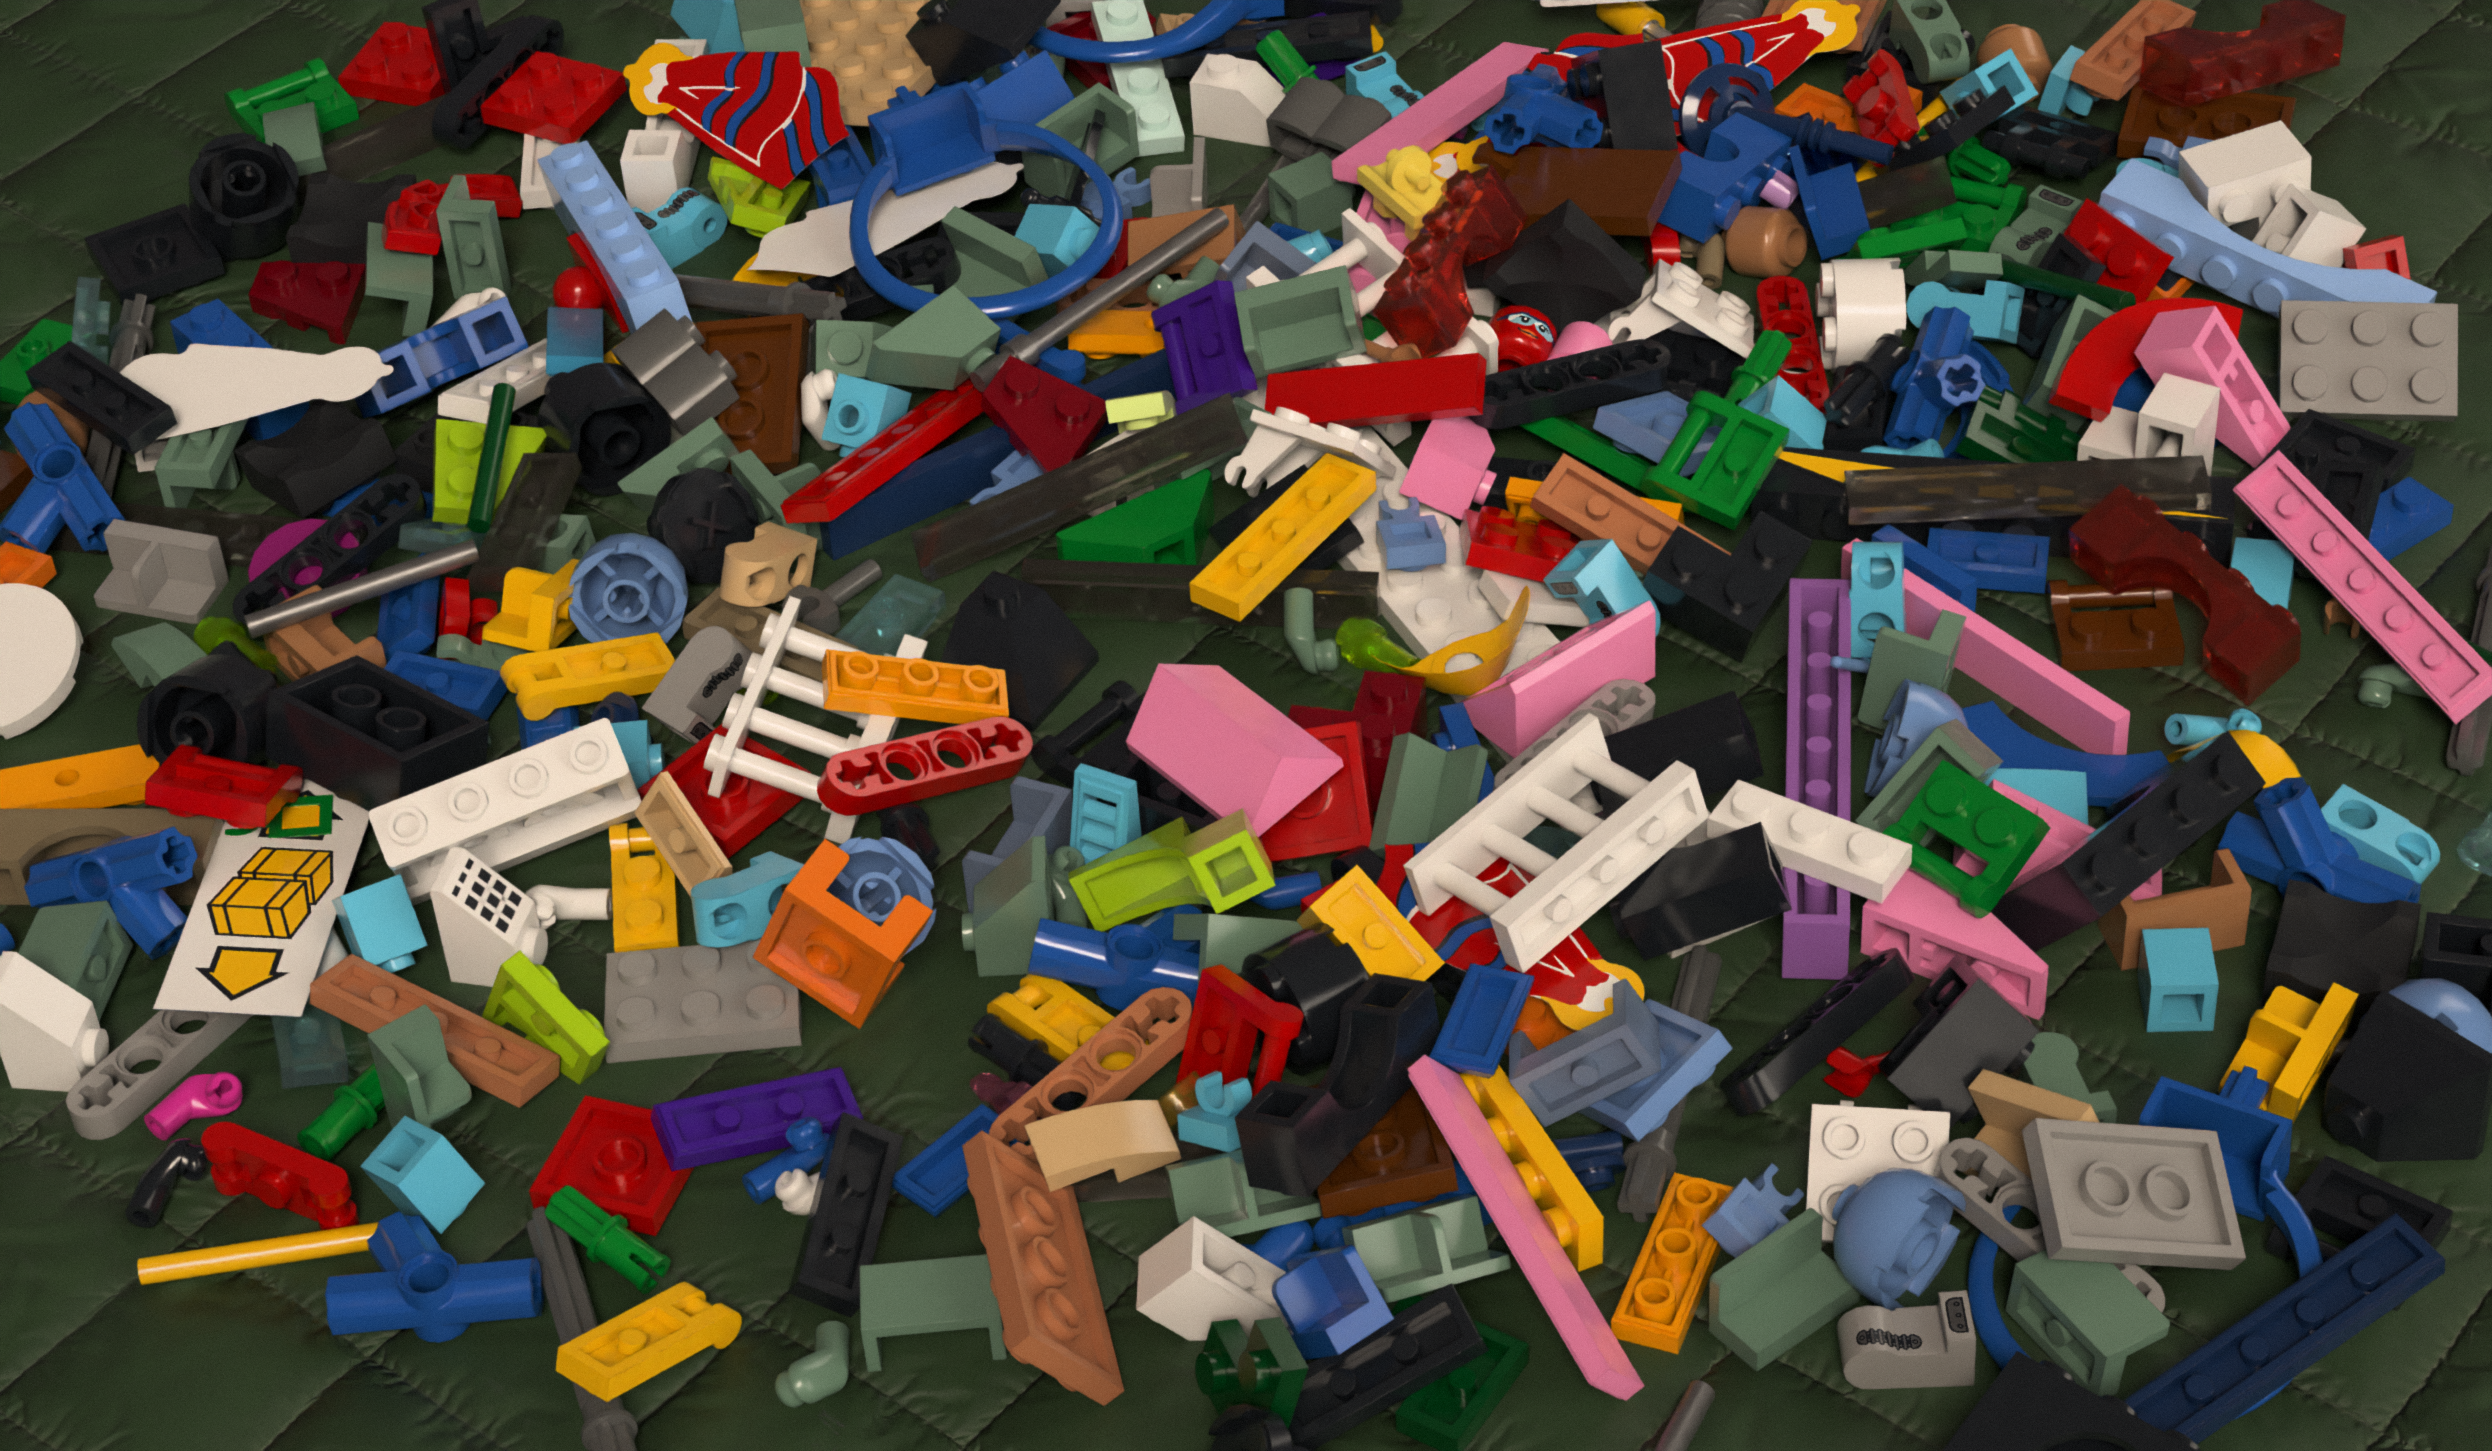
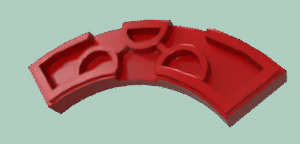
[382,174,523,255]
[2048,297,2243,422]

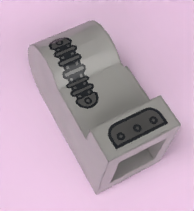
[642,626,753,745]
[1836,1290,1976,1389]

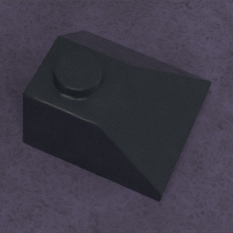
[905,0,1061,86]
[940,570,1099,732]
[2321,990,2492,1162]

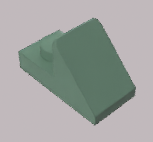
[617,416,740,512]

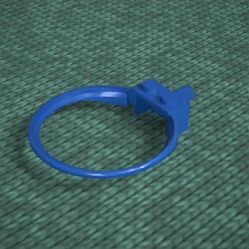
[1028,0,1285,63]
[849,81,1124,320]
[1968,1066,2323,1421]

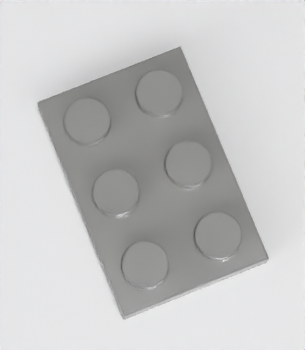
[2278,300,2458,422]
[604,939,802,1063]
[2022,1118,2246,1270]

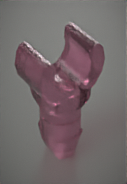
[970,1072,1042,1121]

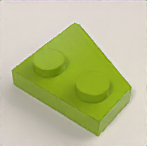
[708,156,811,238]
[432,419,547,525]
[482,950,610,1085]

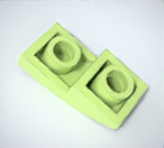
[1105,390,1180,434]

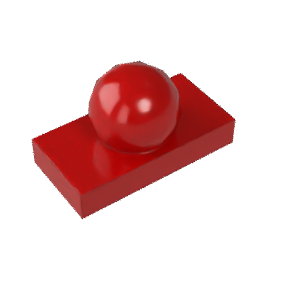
[552,233,629,334]

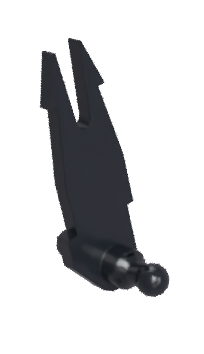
[1020,109,1105,227]

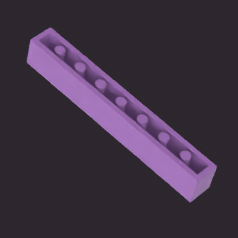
[1782,578,1851,980]

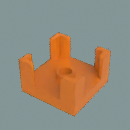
[752,839,933,1029]

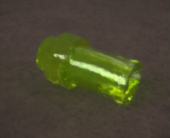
[194,616,278,673]
[1336,617,1421,674]

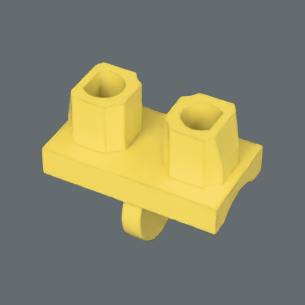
[1357,145,1460,245]

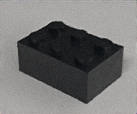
[265,655,489,811]

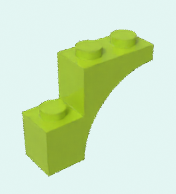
[1068,808,1276,932]

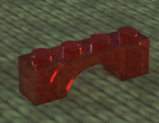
[2139,0,2346,108]
[1373,164,1529,358]
[2069,484,2301,706]

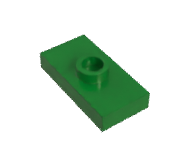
[0,318,92,405]

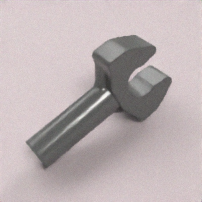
[782,559,882,634]

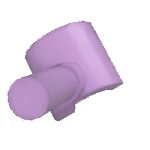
[1759,170,1799,209]

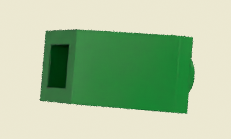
[1056,468,1215,593]

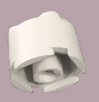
[1815,258,1906,373]

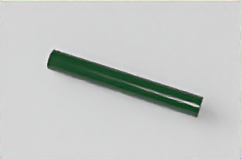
[1997,258,2136,313]
[467,383,516,533]

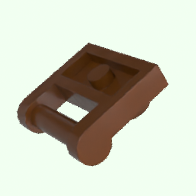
[2046,574,2185,671]

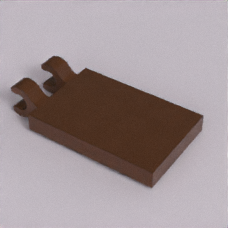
[1454,143,1682,236]

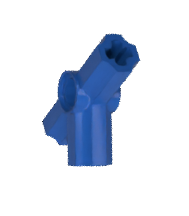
[1484,63,1603,154]
[1883,306,1986,449]
[0,402,125,554]
[2218,777,2422,903]
[24,826,198,960]
[1028,904,1202,1011]
[325,1211,544,1343]

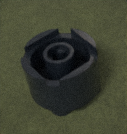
[189,133,299,261]
[537,363,671,496]
[137,654,277,766]
[1237,922,1369,1076]

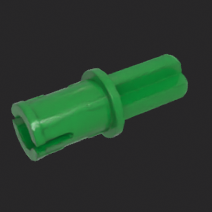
[1256,30,1320,94]
[1918,121,2012,187]
[1723,329,1792,405]
[297,1063,385,1162]
[544,1186,671,1294]

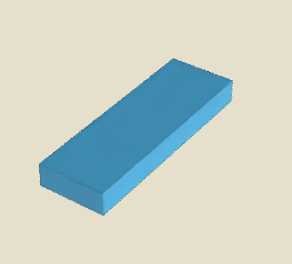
[546,307,603,376]

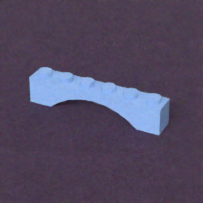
[537,140,693,334]
[2099,158,2437,318]

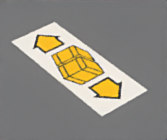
[153,779,369,1017]

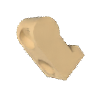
[719,521,817,607]

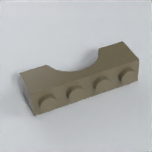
[0,808,224,905]

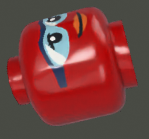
[1488,305,1558,372]

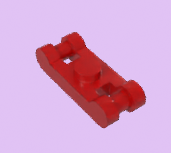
[1842,49,1920,168]
[201,1121,360,1231]

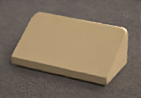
[634,771,733,897]

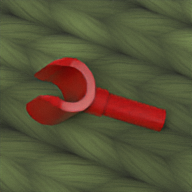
[1823,1046,1891,1098]

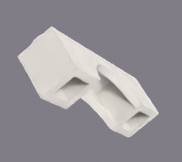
[620,39,709,213]

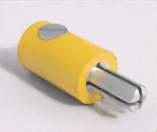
[1596,1,1674,41]

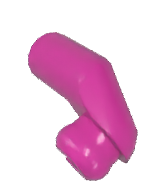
[144,1071,243,1141]

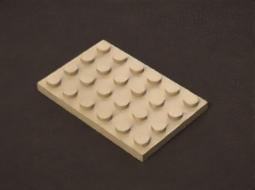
[799,0,946,126]

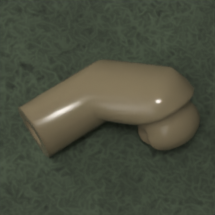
[1680,233,1726,289]

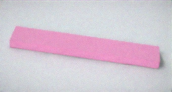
[1331,42,1549,185]
[2232,450,2492,725]
[1841,538,2130,755]
[1407,1055,1644,1401]

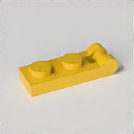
[500,632,676,721]
[609,823,681,953]
[987,974,1149,1071]
[555,1281,742,1402]

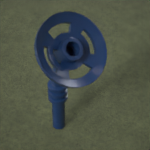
[1679,63,1894,166]

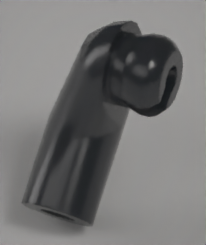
[125,1138,209,1228]

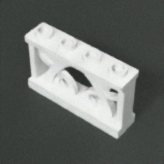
[368,718,642,906]

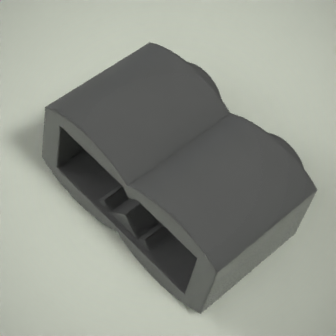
[1266,77,1391,161]
[611,308,740,436]

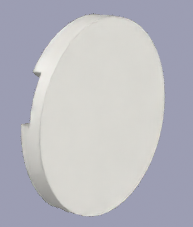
[0,583,83,739]

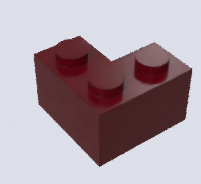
[1288,670,1428,812]

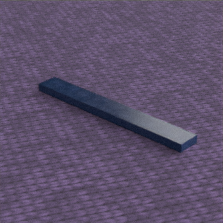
[819,348,1177,561]

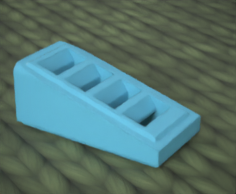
[1070,763,1142,864]

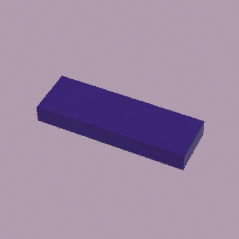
[650,1067,864,1171]

